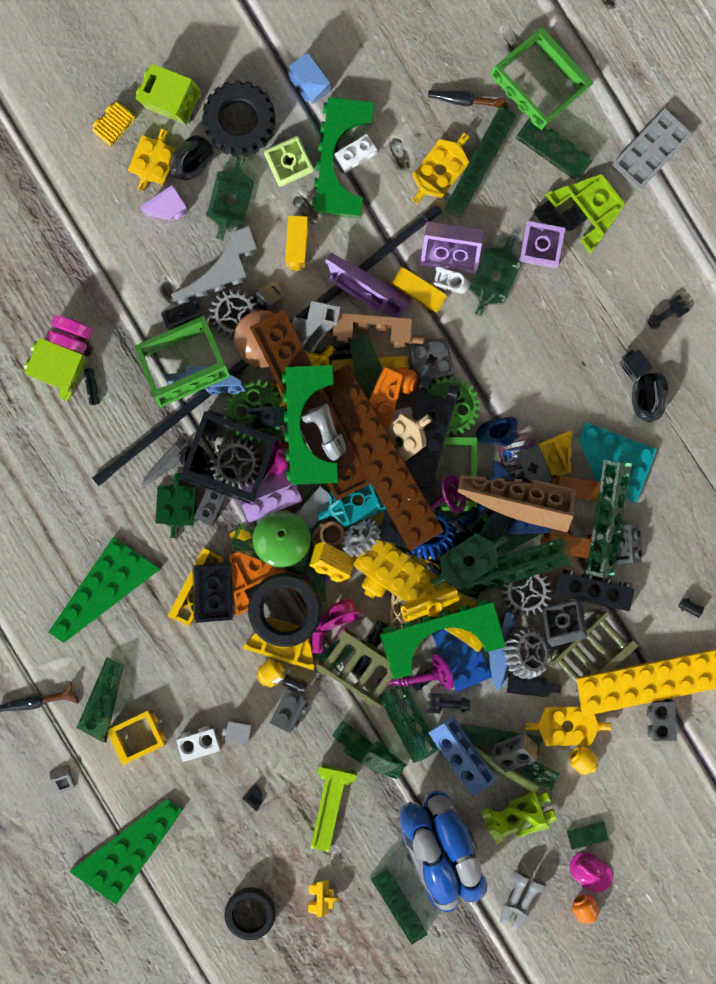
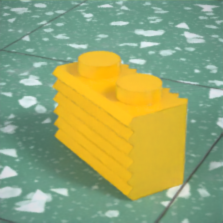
[93,101,136,148]
[310,541,355,582]

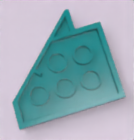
[578,422,657,511]

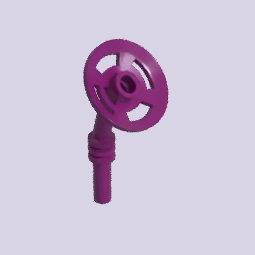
[429,475,467,513]
[377,653,454,690]

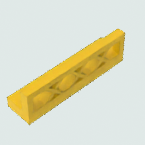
[168,548,225,626]

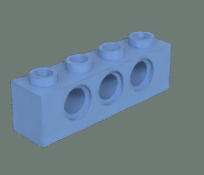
[429,716,497,796]

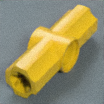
[401,586,459,622]

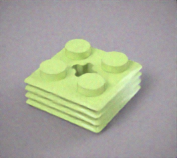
[264,136,313,187]

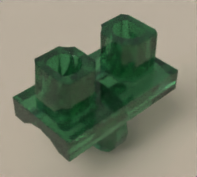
[520,761,560,790]

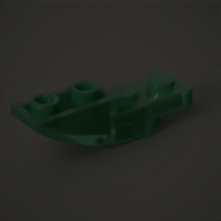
[332,720,407,779]

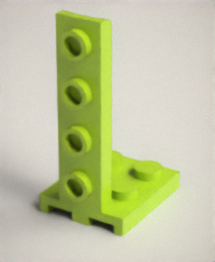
[310,763,357,852]

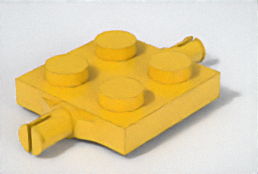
[128,129,175,192]

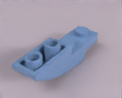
[167,366,246,395]
[489,612,516,690]

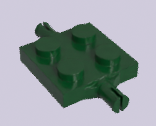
[155,473,197,538]

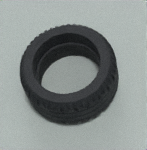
[224,887,276,940]

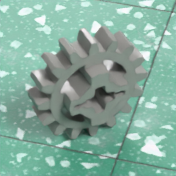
[341,519,381,557]

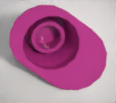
[256,440,289,481]
[320,599,364,631]
[570,852,613,892]

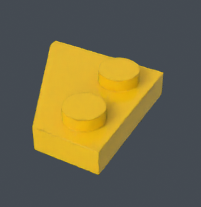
[538,430,572,478]

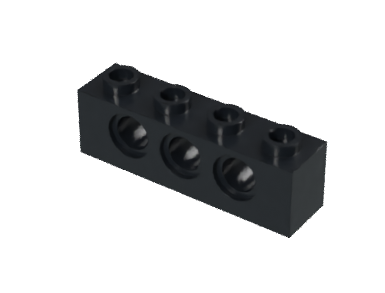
[553,569,635,612]

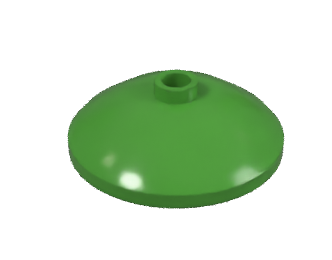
[253,511,311,567]

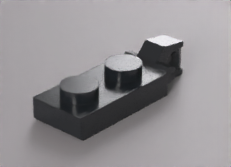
[506,673,561,697]

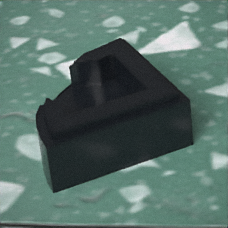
[242,784,262,812]

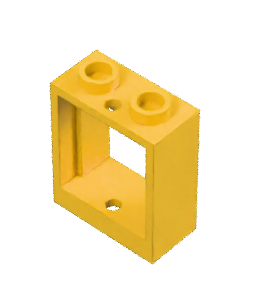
[285,215,308,271]
[106,709,167,766]

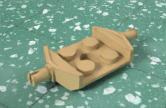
[386,414,432,461]

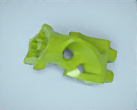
[481,790,558,844]

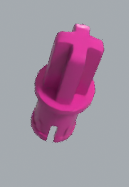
[311,615,326,653]

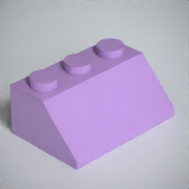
[420,222,483,274]
[236,466,303,523]

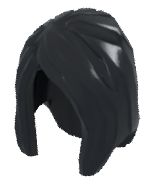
[169,135,213,181]
[632,373,668,423]

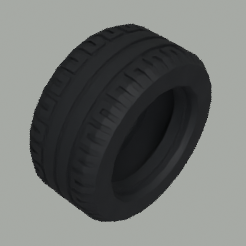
[248,573,322,647]

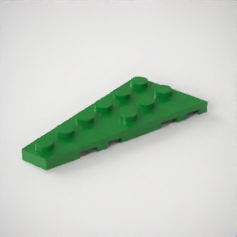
[48,537,161,643]
[69,798,183,905]

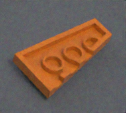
[369,366,402,428]

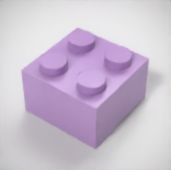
[519,221,565,268]

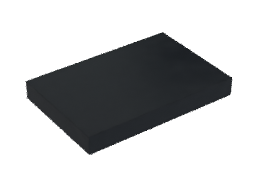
[192,562,233,623]

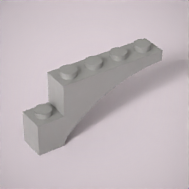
[171,227,257,305]
[278,301,340,392]

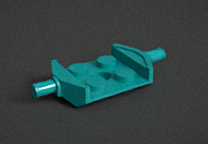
[317,484,386,527]

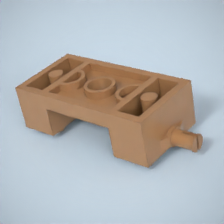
[325,313,424,349]

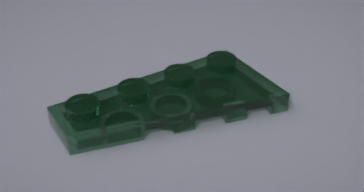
[349,334,399,405]
[76,657,124,743]

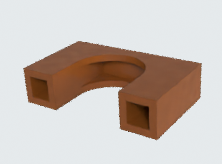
[540,475,603,559]

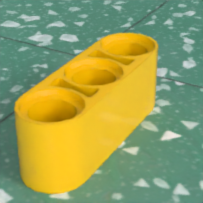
[391,267,448,313]

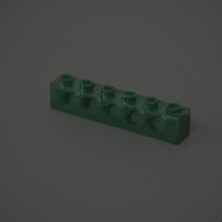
[444,106,517,219]
[586,460,632,578]
[453,538,573,596]

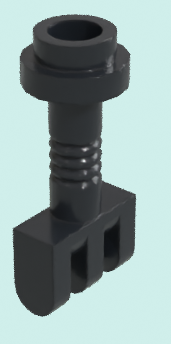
[647,295,690,329]
[427,693,470,714]

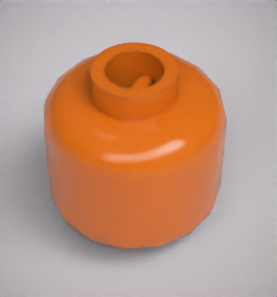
[396,366,419,394]
[572,894,600,924]

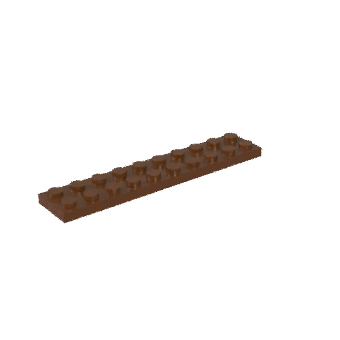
[250,310,371,501]
[324,364,444,551]

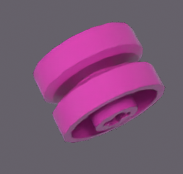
[44,315,93,355]

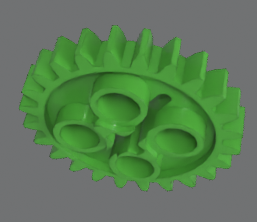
[428,375,481,437]
[224,379,283,442]

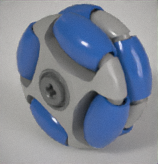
[399,790,488,912]

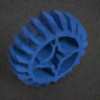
[411,511,457,561]

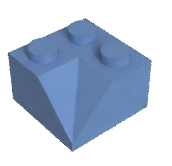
[288,53,331,105]

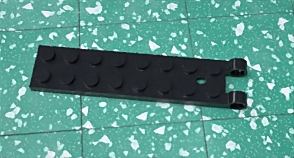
[377,376,460,550]

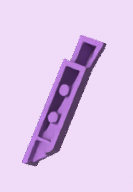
[325,253,412,318]

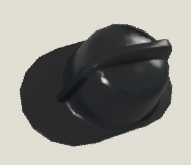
[178,444,216,479]

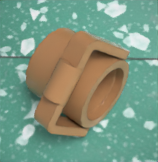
[311,522,345,550]

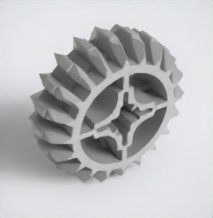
[209,289,260,340]
[210,438,262,489]
[500,565,552,617]
[502,627,550,679]

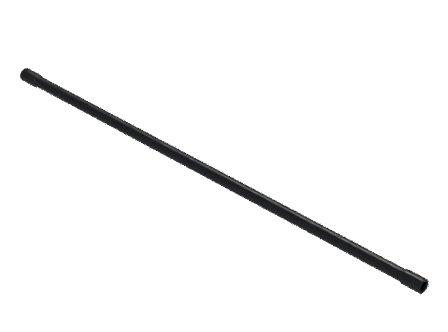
[92,203,442,486]

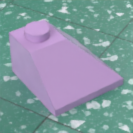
[140,185,187,221]

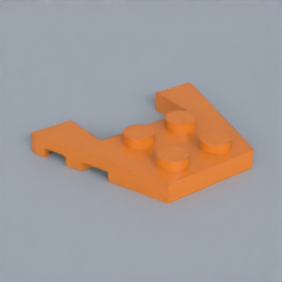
[229,545,299,616]

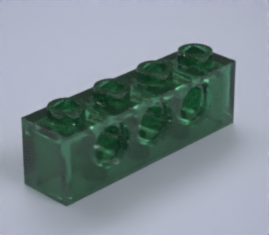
[515,117,592,182]
[370,866,428,945]

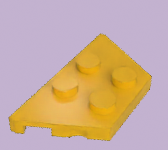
[242,617,314,670]

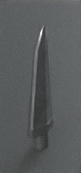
[140,441,190,490]

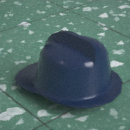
[476,416,520,447]

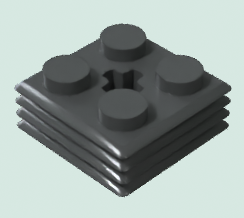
[409,337,454,383]
[543,599,588,647]

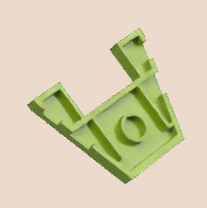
[545,174,625,254]

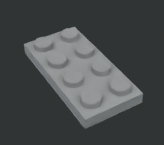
[612,109,693,191]

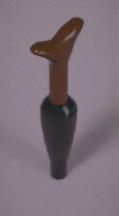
[428,90,508,110]
[0,682,79,712]

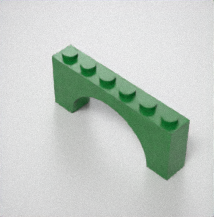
[312,97,374,219]
[282,365,338,485]
[379,599,506,680]

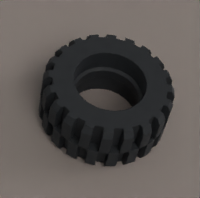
[202,80,276,157]

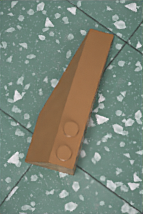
[458,475,576,532]

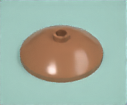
[233,310,276,368]

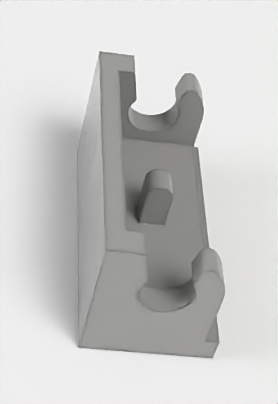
[293,485,330,529]

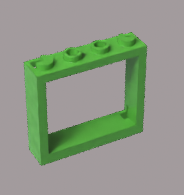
[490,27,593,130]
[134,315,230,408]
[399,437,477,511]

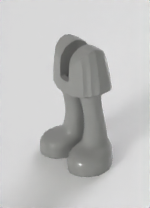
[302,403,346,461]
[500,870,547,930]

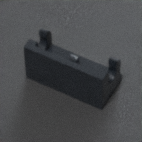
[161,299,203,331]
[247,406,286,427]

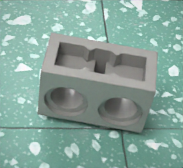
[222,719,253,745]

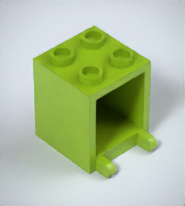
[136,63,202,125]
[24,338,87,401]

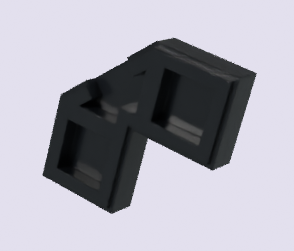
[533,200,586,232]

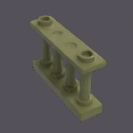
[549,611,638,696]
[316,625,402,709]

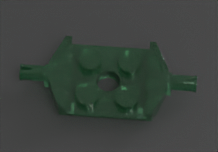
[206,156,254,241]
[469,236,522,317]
[431,533,508,590]

